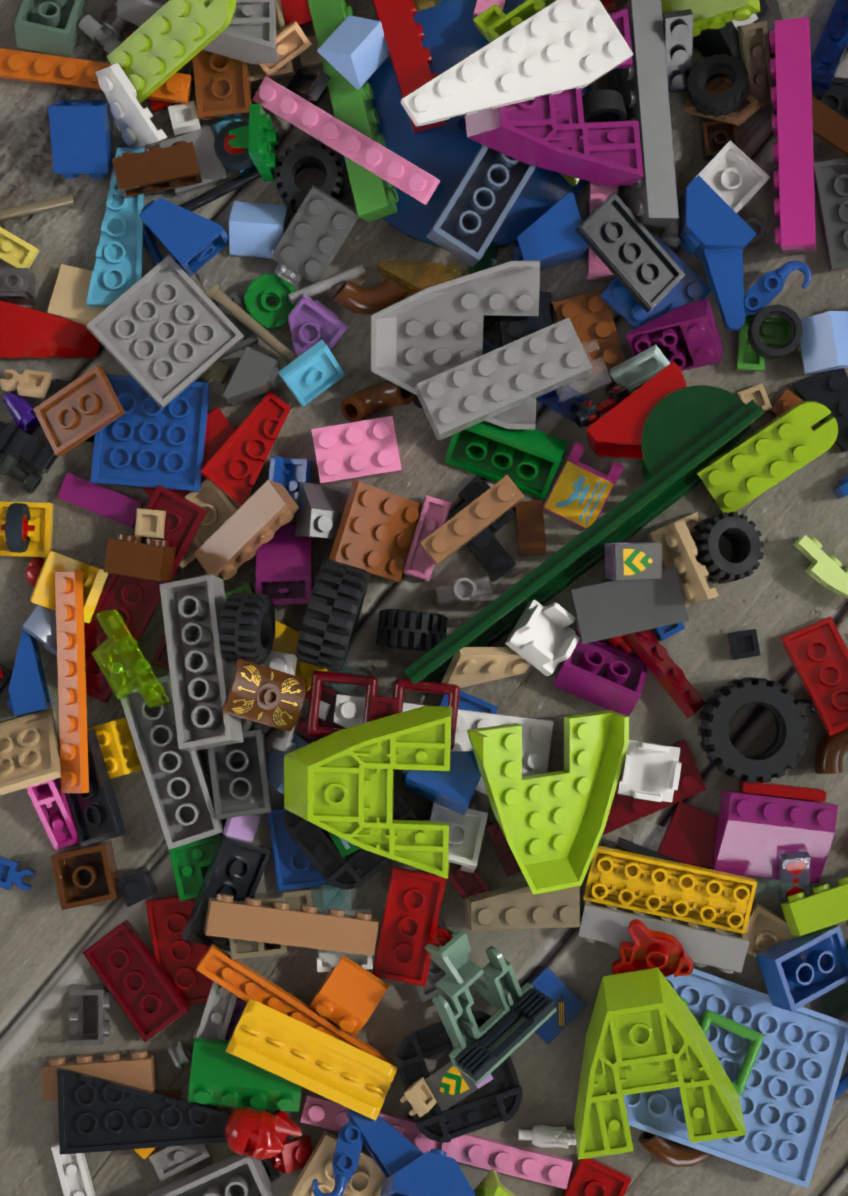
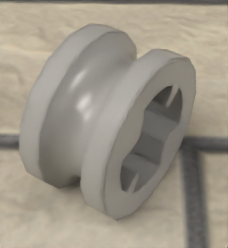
[169,1040,192,1069]

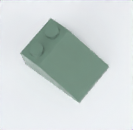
[15,0,86,58]

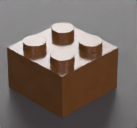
[104,534,176,581]
[51,841,122,910]

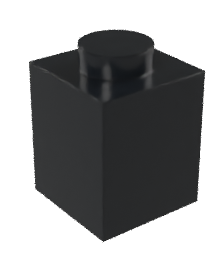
[116,866,158,907]

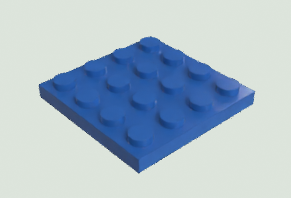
[91,374,210,492]

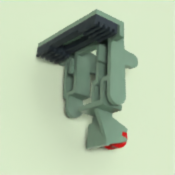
[425,926,557,1085]

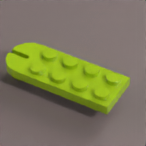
[107,0,237,104]
[696,401,838,513]

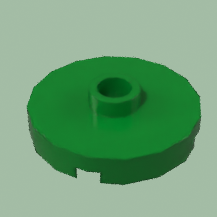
[243,274,297,329]

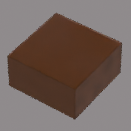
[700,121,740,161]

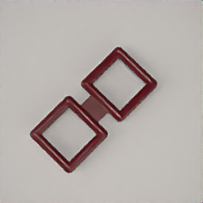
[306,671,460,750]

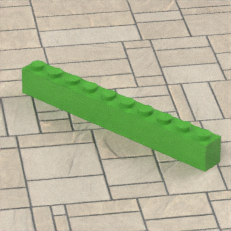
[308,0,399,222]

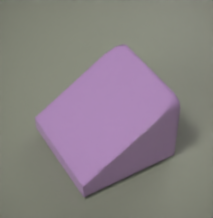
[223,814,260,841]

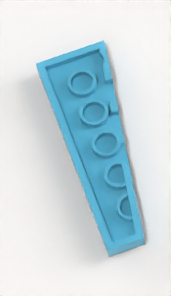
[86,147,145,308]

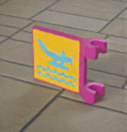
[543,442,625,529]

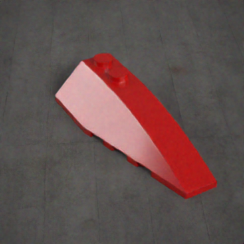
[0,301,101,359]

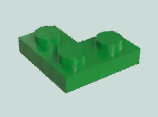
[168,834,222,902]

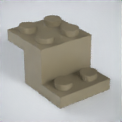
[229,888,314,960]

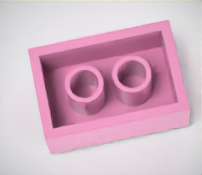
[311,416,402,485]

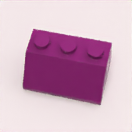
[553,629,648,716]

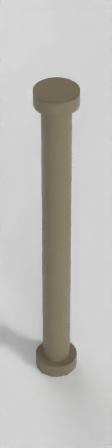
[207,283,298,364]

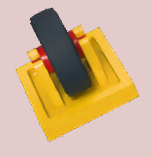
[0,501,54,558]

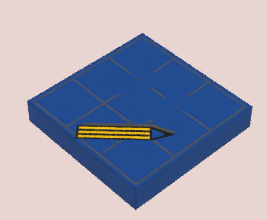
[530,966,586,1045]

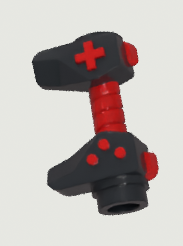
[572,382,631,428]

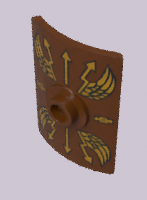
[221,659,307,731]

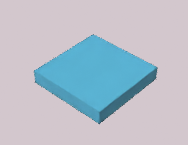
[278,340,345,407]

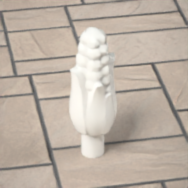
[518,1125,576,1149]

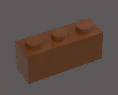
[112,141,202,199]

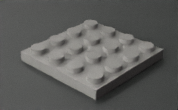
[86,255,244,409]

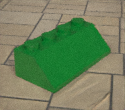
[443,421,567,500]
[188,1038,302,1112]

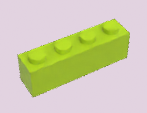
[661,0,761,37]
[780,876,848,936]

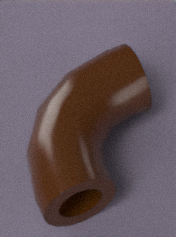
[333,275,408,315]
[341,380,414,423]
[815,729,848,774]
[639,1131,714,1167]

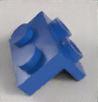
[268,456,313,514]

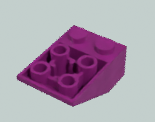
[626,299,723,371]
[256,523,313,606]

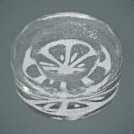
[274,263,302,286]

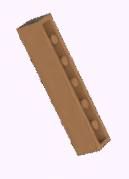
[204,894,379,956]

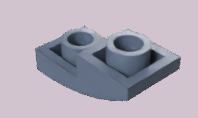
[21,605,57,656]

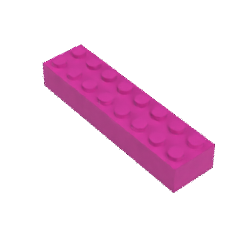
[769,17,816,253]

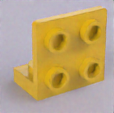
[30,551,108,623]
[87,717,142,779]

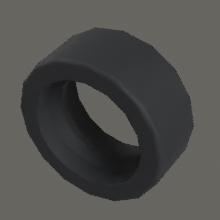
[582,89,627,123]
[747,304,803,359]

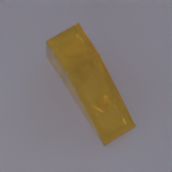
[377,260,463,293]

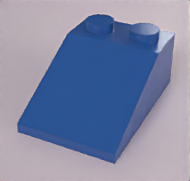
[756,925,848,1012]

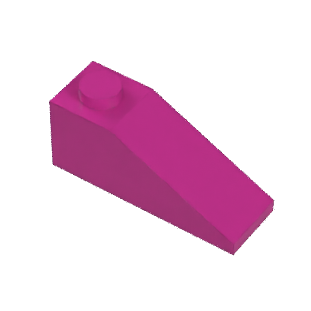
[26,778,80,850]

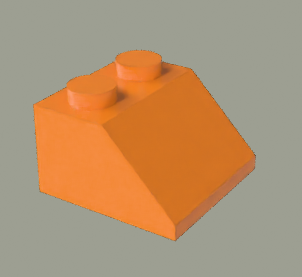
[309,955,390,1036]

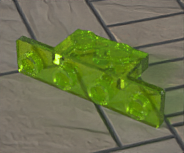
[92,610,169,708]

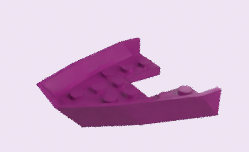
[465,8,644,186]

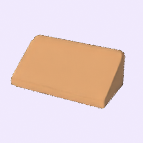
[259,20,312,77]

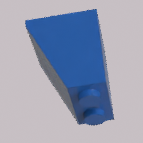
[48,100,113,178]
[511,192,588,271]
[139,198,229,277]
[401,751,481,816]

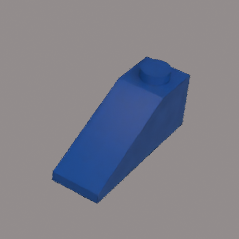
[7,630,53,716]

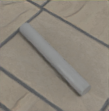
[288,264,366,304]

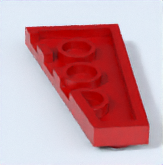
[200,391,291,507]

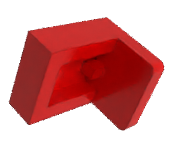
[269,1134,313,1174]

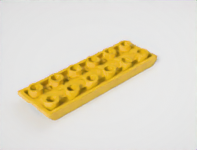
[583,846,758,934]
[225,998,398,1121]

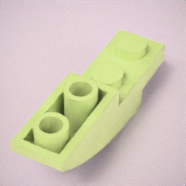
[792,535,848,599]

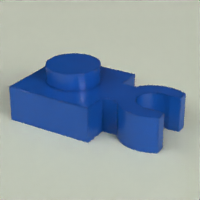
[0,856,36,891]

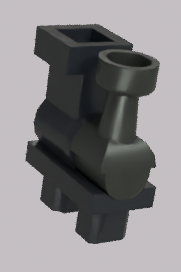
[0,421,58,494]

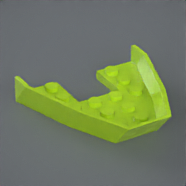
[284,706,452,879]
[467,710,629,895]
[574,968,747,1160]

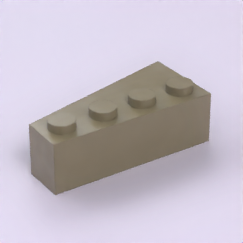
[465,881,580,931]

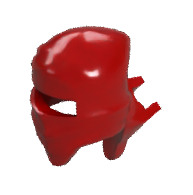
[225,1107,302,1160]

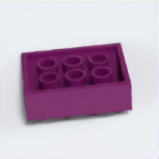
[712,789,838,883]

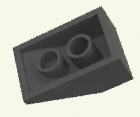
[207,729,272,820]

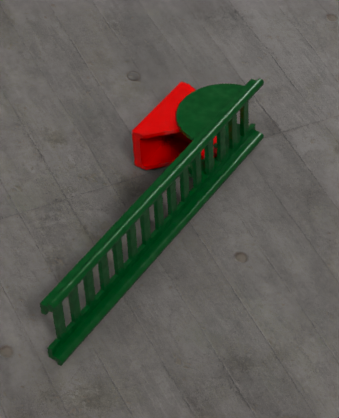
[404,361,764,697]

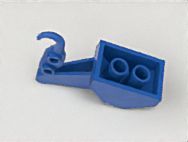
[678,175,811,332]
[312,1108,476,1196]

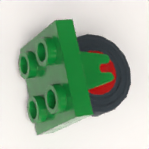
[214,103,279,182]

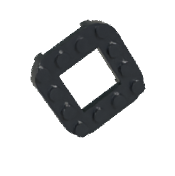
[284,787,417,890]
[396,1011,523,1143]

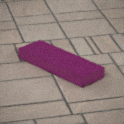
[57,472,144,528]

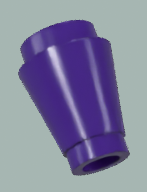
[3,391,40,431]

